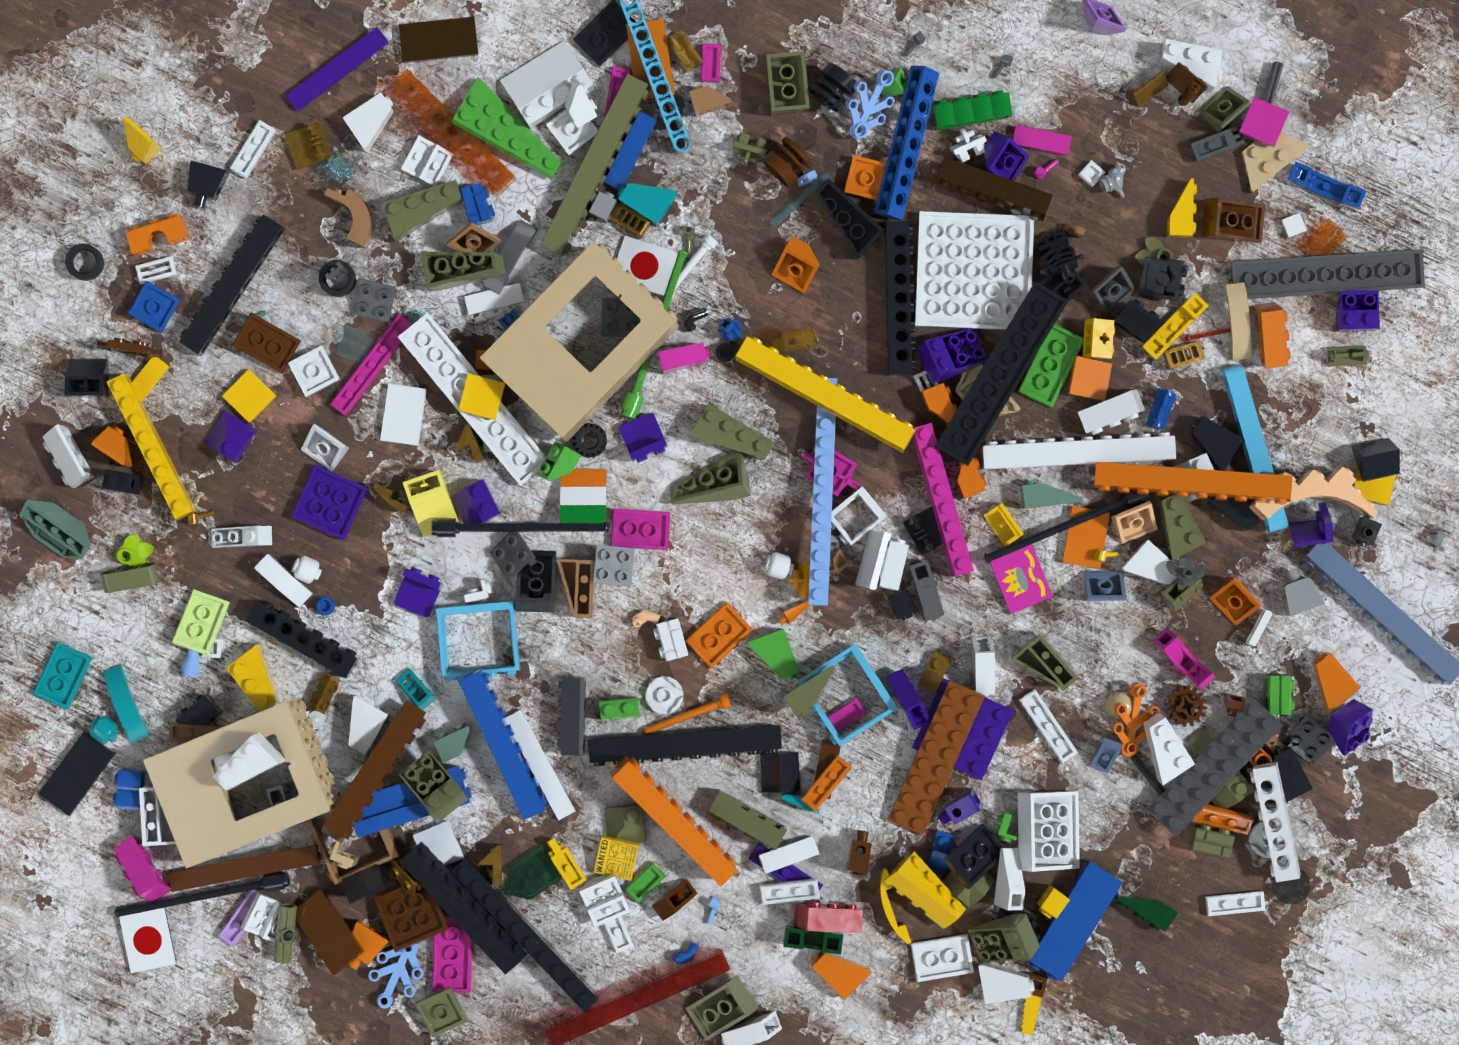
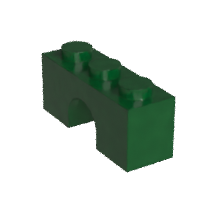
[783,925,844,955]

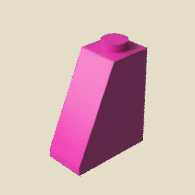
[658,342,711,374]

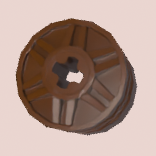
[761,137,813,188]

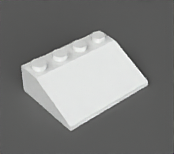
[500,40,595,129]
[1017,791,1080,872]

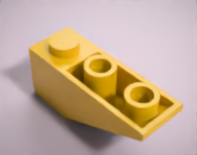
[1167,178,1197,238]

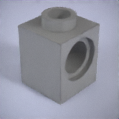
[589,191,617,223]

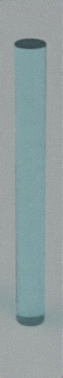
[769,172,831,228]

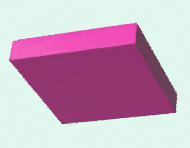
[1238,97,1289,148]

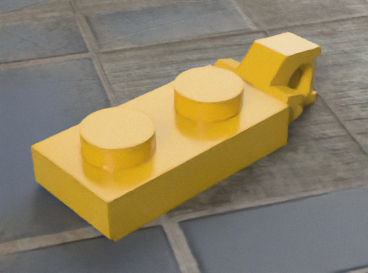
[546,838,587,890]

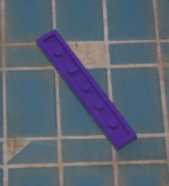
[286,27,389,112]

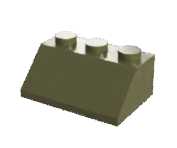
[766,51,810,116]

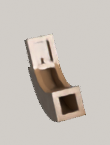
[324,188,373,249]

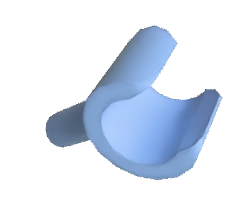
[706,896,721,925]

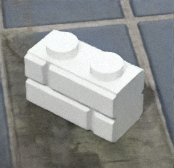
[653,618,688,661]

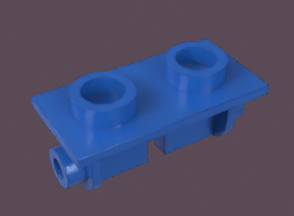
[1146,388,1176,430]

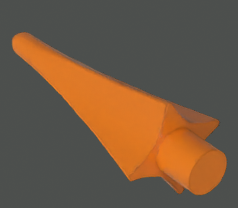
[778,600,810,625]

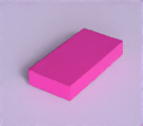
[701,43,721,83]
[827,698,867,733]

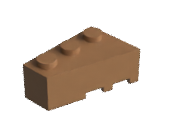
[556,559,596,618]

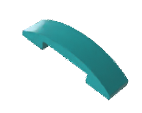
[103,664,150,743]

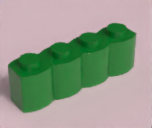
[932,90,1013,130]

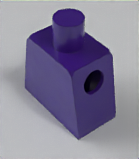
[937,789,983,825]

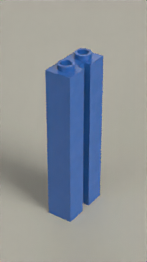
[353,766,472,838]
[1029,860,1123,981]

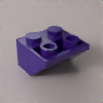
[1336,290,1380,332]
[1328,699,1373,756]

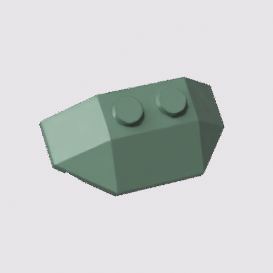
[20,500,91,559]

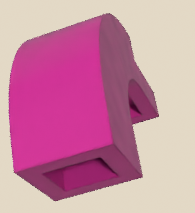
[1153,627,1215,690]

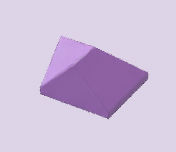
[1082,0,1126,35]

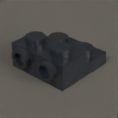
[1140,257,1188,301]

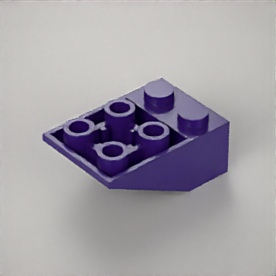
[917,328,988,384]

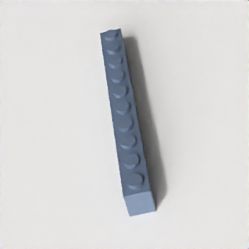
[1303,543,1459,685]

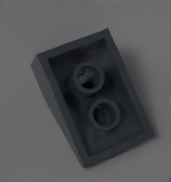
[516,550,556,613]

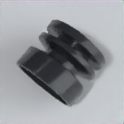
[809,62,860,113]

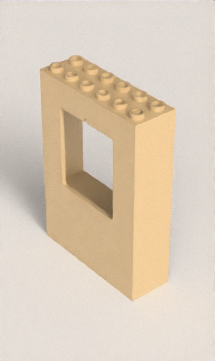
[480,241,679,442]
[143,697,342,869]

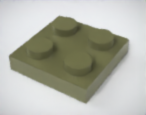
[415,986,468,1037]

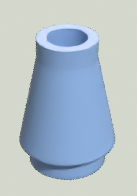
[180,650,199,679]

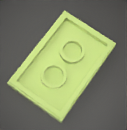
[172,589,230,656]

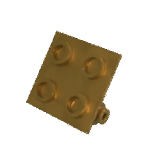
[285,122,333,170]

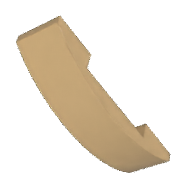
[1225,282,1252,361]

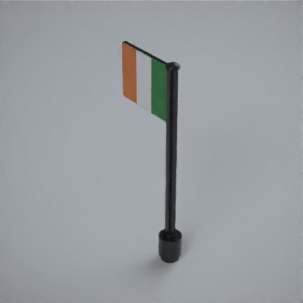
[432,469,610,538]

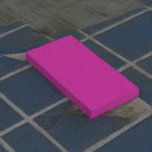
[432,914,473,993]

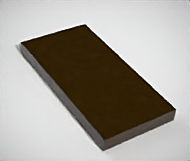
[399,16,479,63]

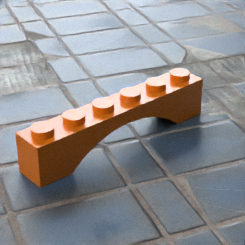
[921,383,987,499]

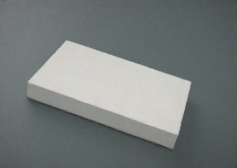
[380,384,427,446]
[855,530,891,590]
[910,934,974,982]

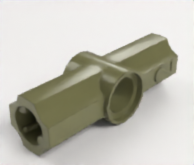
[273,903,297,964]

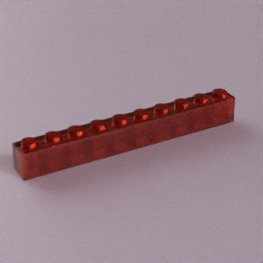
[545,949,731,1045]

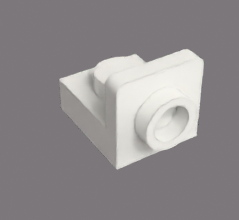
[464,579,492,603]

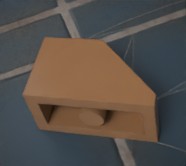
[689,85,732,117]

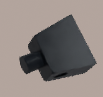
[187,160,229,209]
[102,469,143,495]

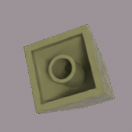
[604,804,646,843]

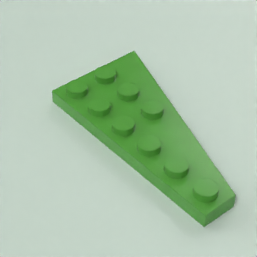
[451,77,562,180]

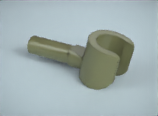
[684,225,695,253]

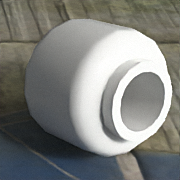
[764,552,794,580]
[291,556,322,584]

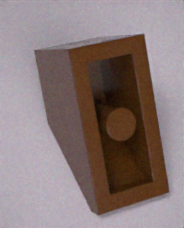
[652,878,698,921]

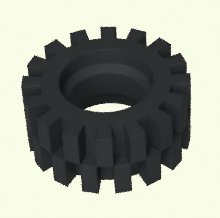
[572,423,607,458]

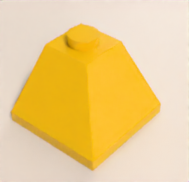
[123,115,162,164]

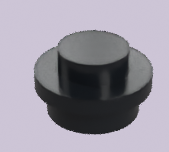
[716,343,735,362]

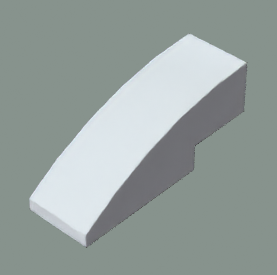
[254,554,313,607]

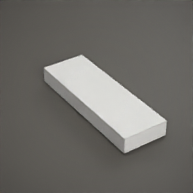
[229,120,276,179]
[464,283,525,316]
[759,836,819,874]
[760,878,820,905]
[1205,891,1266,916]

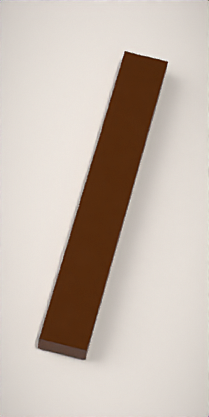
[168,844,321,892]

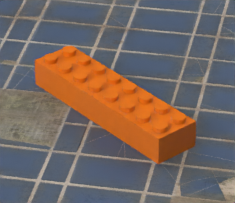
[610,756,738,887]

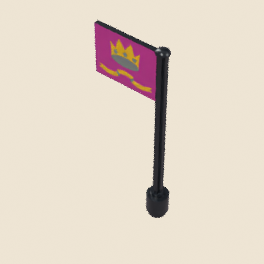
[984,490,1150,614]

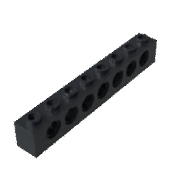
[885,221,915,376]

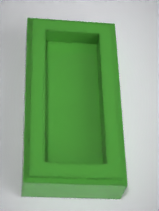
[625,862,666,903]

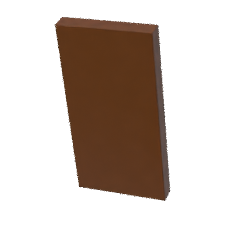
[296,889,365,975]

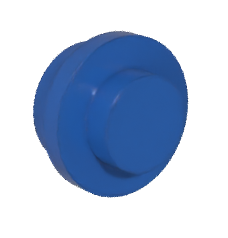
[316,596,335,616]

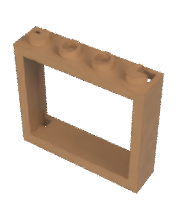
[305,817,401,884]

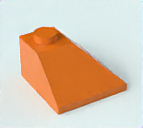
[771,236,820,293]
[91,426,134,468]

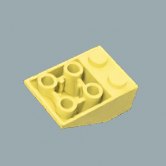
[403,470,459,538]

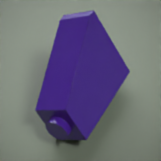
[886,668,931,730]

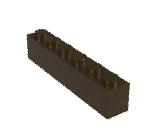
[935,157,1053,221]

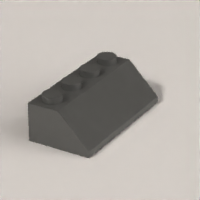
[557,677,586,756]

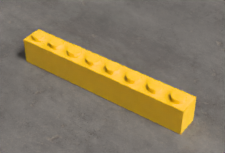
[107,373,197,520]

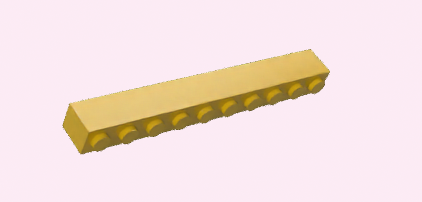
[736,336,915,453]

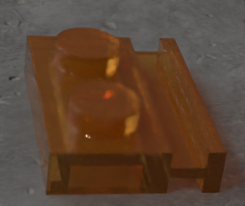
[1301,217,1348,256]

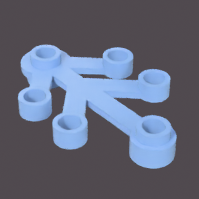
[845,69,895,139]
[369,944,424,1008]

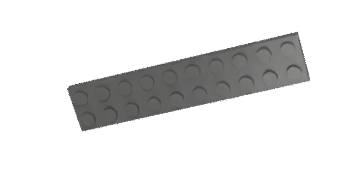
[1230,249,1425,299]

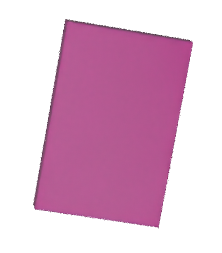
[611,508,671,551]

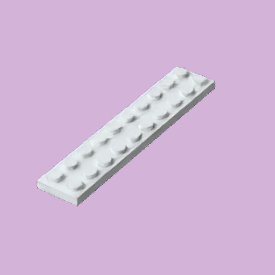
[398,313,546,486]

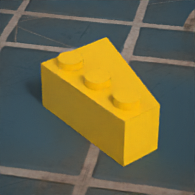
[226,644,280,712]

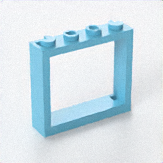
[436,601,521,681]
[797,644,898,747]

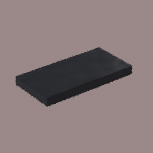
[38,731,116,816]

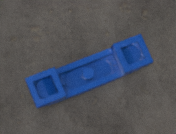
[1288,161,1367,209]

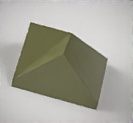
[942,870,995,908]

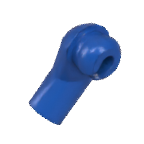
[672,942,699,965]

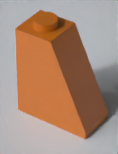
[1312,652,1360,713]
[811,952,872,1000]

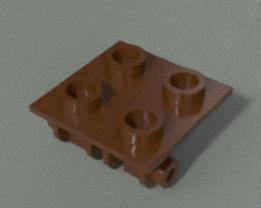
[1166,62,1208,106]

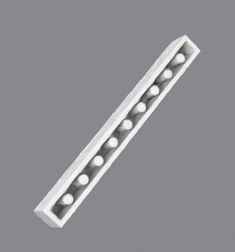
[981,433,1176,470]

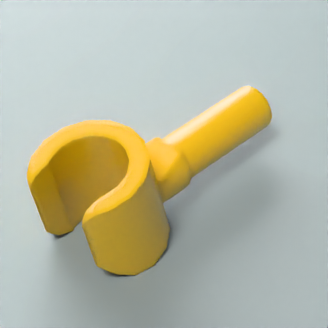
[1094,550,1119,562]

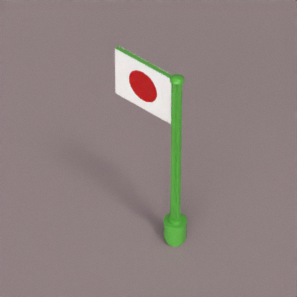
[617,236,688,419]

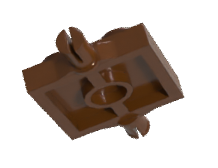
[97,337,163,358]

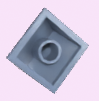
[1084,571,1127,601]

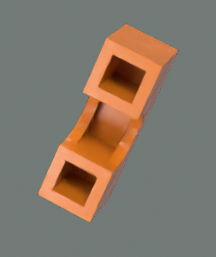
[125,214,190,257]

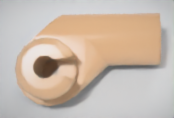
[632,610,660,628]

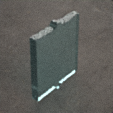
[336,325,376,363]

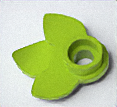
[116,534,154,566]

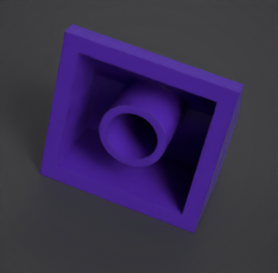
[451,479,502,524]

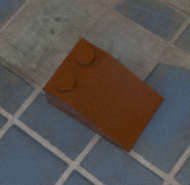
[1201,198,1265,243]

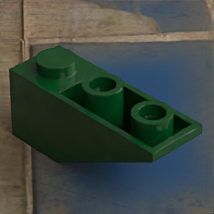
[1115,895,1178,932]

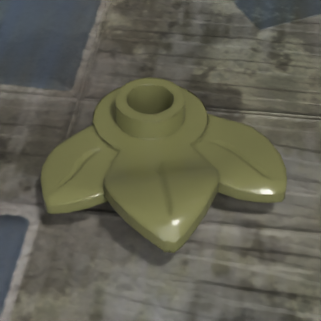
[1135,237,1173,265]

